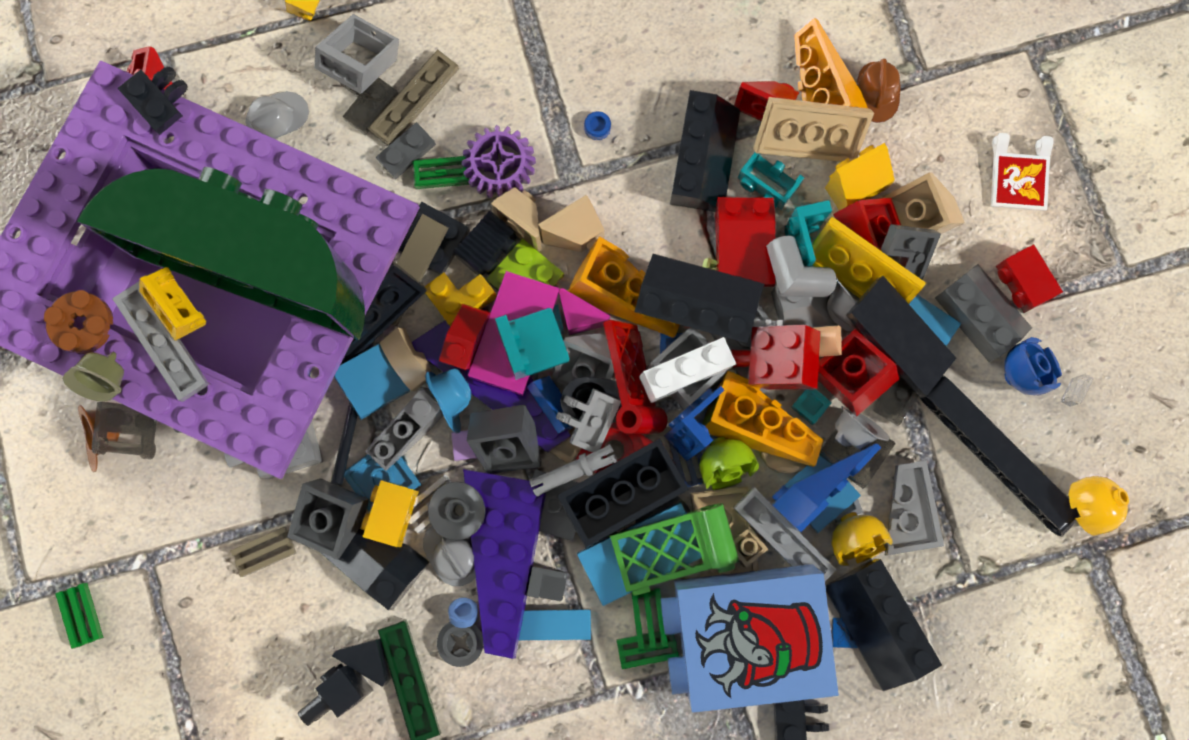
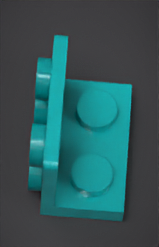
[784,200,832,267]
[495,308,570,380]

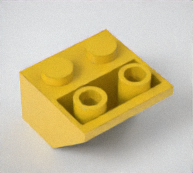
[825,143,895,210]

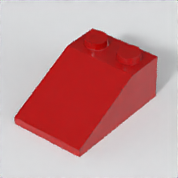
[715,197,776,287]

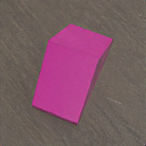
[559,288,610,336]

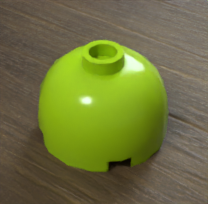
[700,437,759,490]

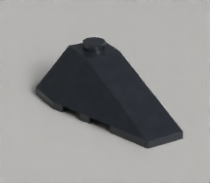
[320,529,430,610]

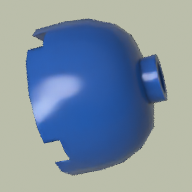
[1004,337,1062,396]

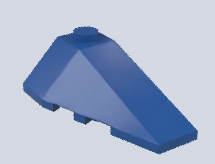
[772,443,881,532]

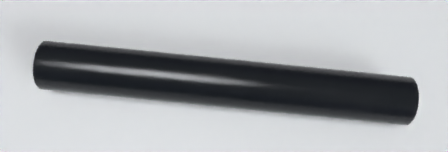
[331,402,358,485]

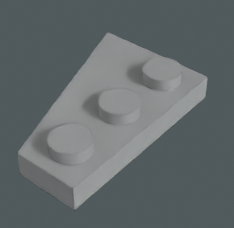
[885,460,944,555]

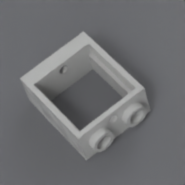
[314,14,399,94]

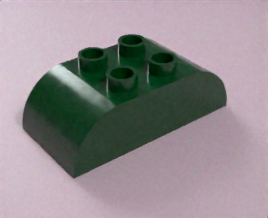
[77,167,365,340]

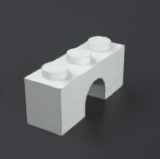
[639,337,736,403]

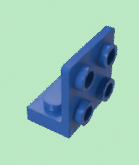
[664,386,724,461]

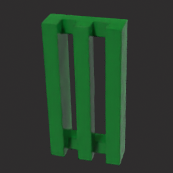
[413,156,470,190]
[55,583,104,649]
[631,588,668,652]
[616,631,679,669]

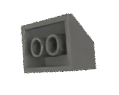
[935,264,1032,362]

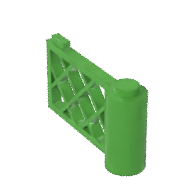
[610,503,739,596]

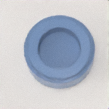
[448,598,478,628]

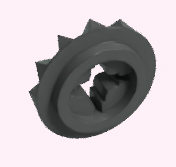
[437,622,484,667]

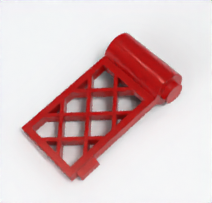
[603,320,668,434]

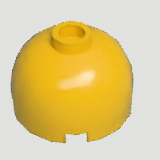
[1069,476,1129,536]
[831,512,893,566]

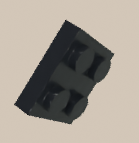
[398,201,470,275]

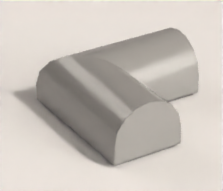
[766,236,836,297]

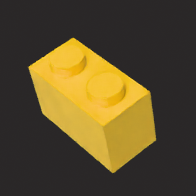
[361,480,419,547]

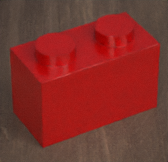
[996,244,1063,313]

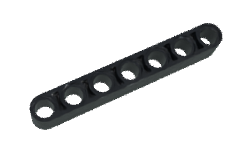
[919,375,1081,537]

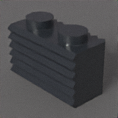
[453,211,517,276]

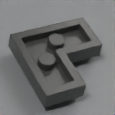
[881,224,941,280]

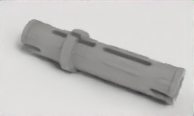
[530,445,617,497]

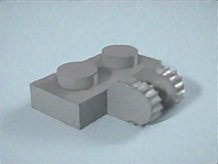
[556,389,621,453]

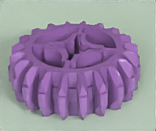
[462,125,536,198]

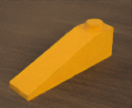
[794,18,868,109]
[568,236,680,338]
[702,371,823,467]

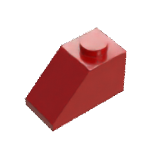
[439,304,490,370]

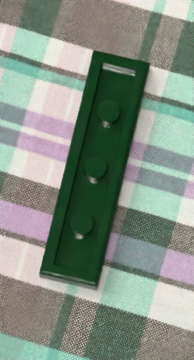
[378,620,441,740]

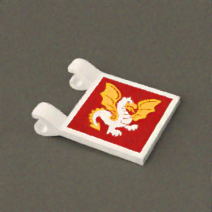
[991,133,1053,211]

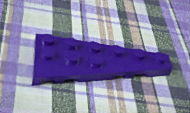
[411,308,571,453]
[463,469,546,659]

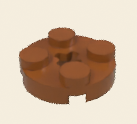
[44,290,113,354]

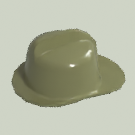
[62,351,124,402]

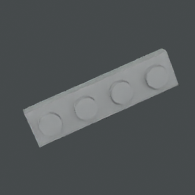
[112,281,209,402]
[733,487,837,581]

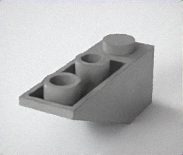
[365,388,444,471]

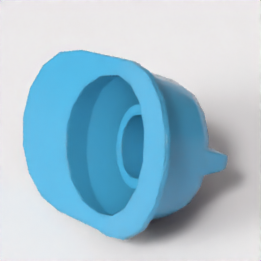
[425,368,471,434]

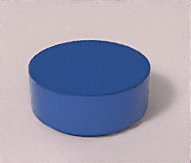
[584,111,611,140]

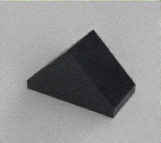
[332,638,391,687]

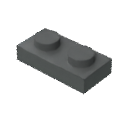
[376,122,436,180]

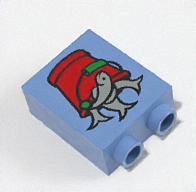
[661,564,839,713]

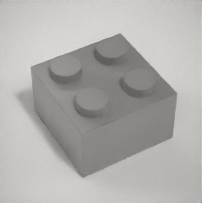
[646,327,729,409]

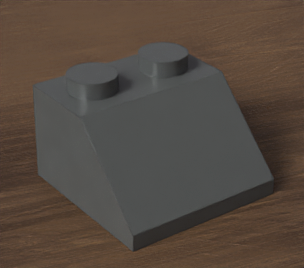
[466,405,542,474]
[287,478,369,559]

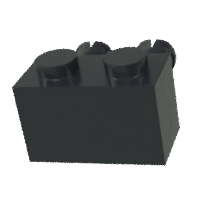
[298,663,374,726]

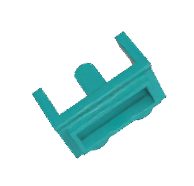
[738,152,805,210]

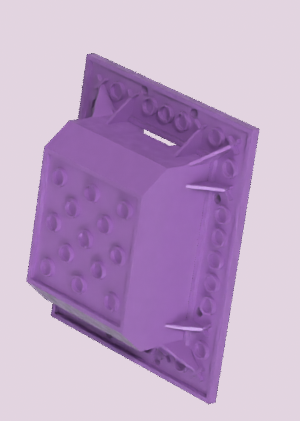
[0,60,420,479]

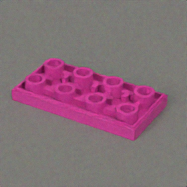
[468,271,560,396]

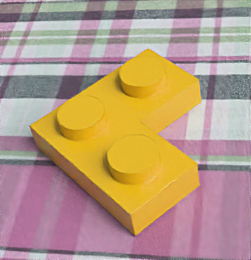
[425,272,497,326]

